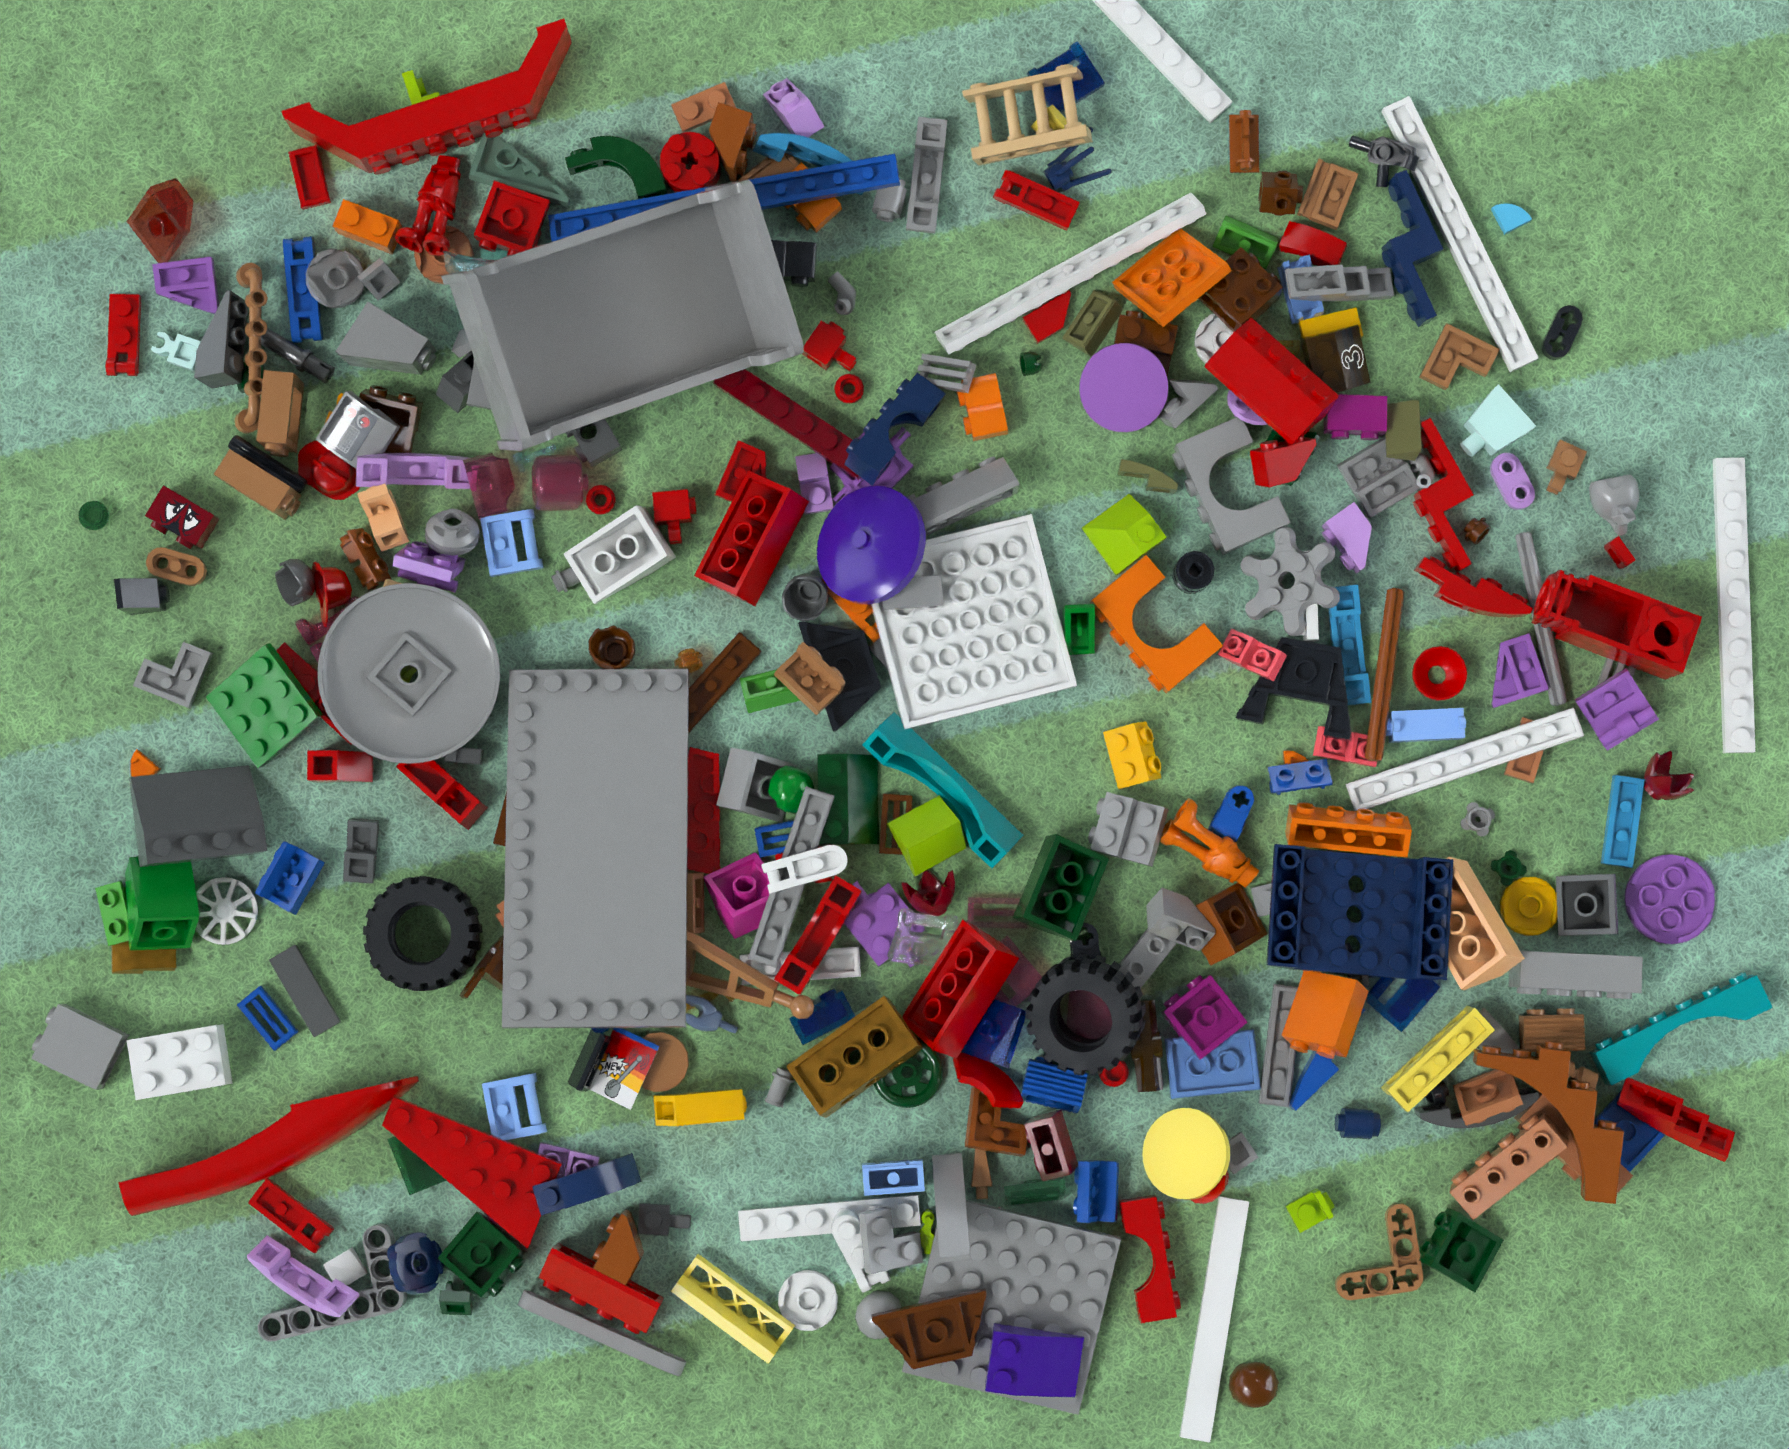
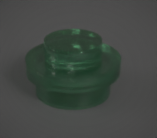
[78,501,109,531]

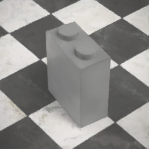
[31,1004,129,1090]

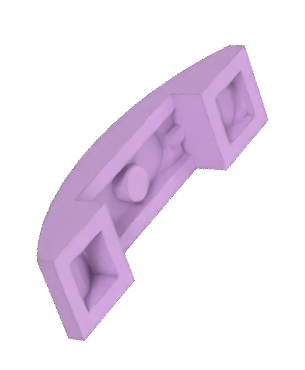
[356,453,477,489]
[247,1235,359,1317]

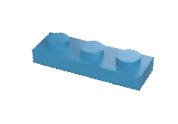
[1601,775,1645,868]

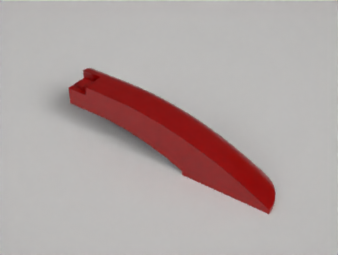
[118,1076,419,1216]

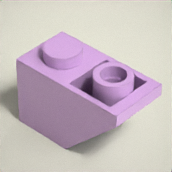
[763,78,824,138]
[1322,502,1372,574]

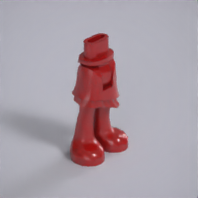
[395,155,461,256]

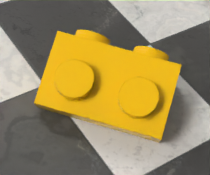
[1103,721,1161,789]

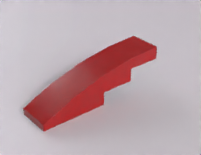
[1617,1077,1735,1162]

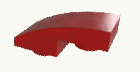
[1279,221,1347,266]

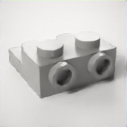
[1088,792,1169,867]

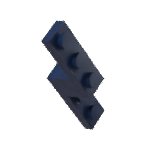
[1381,170,1443,327]

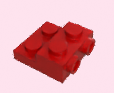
[474,180,551,256]

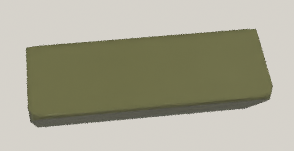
[1062,290,1123,357]
[1385,400,1422,461]

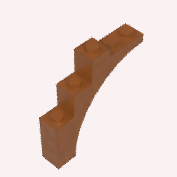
[1473,1041,1624,1204]

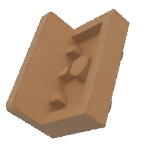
[774,642,846,715]

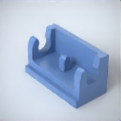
[1277,255,1324,324]

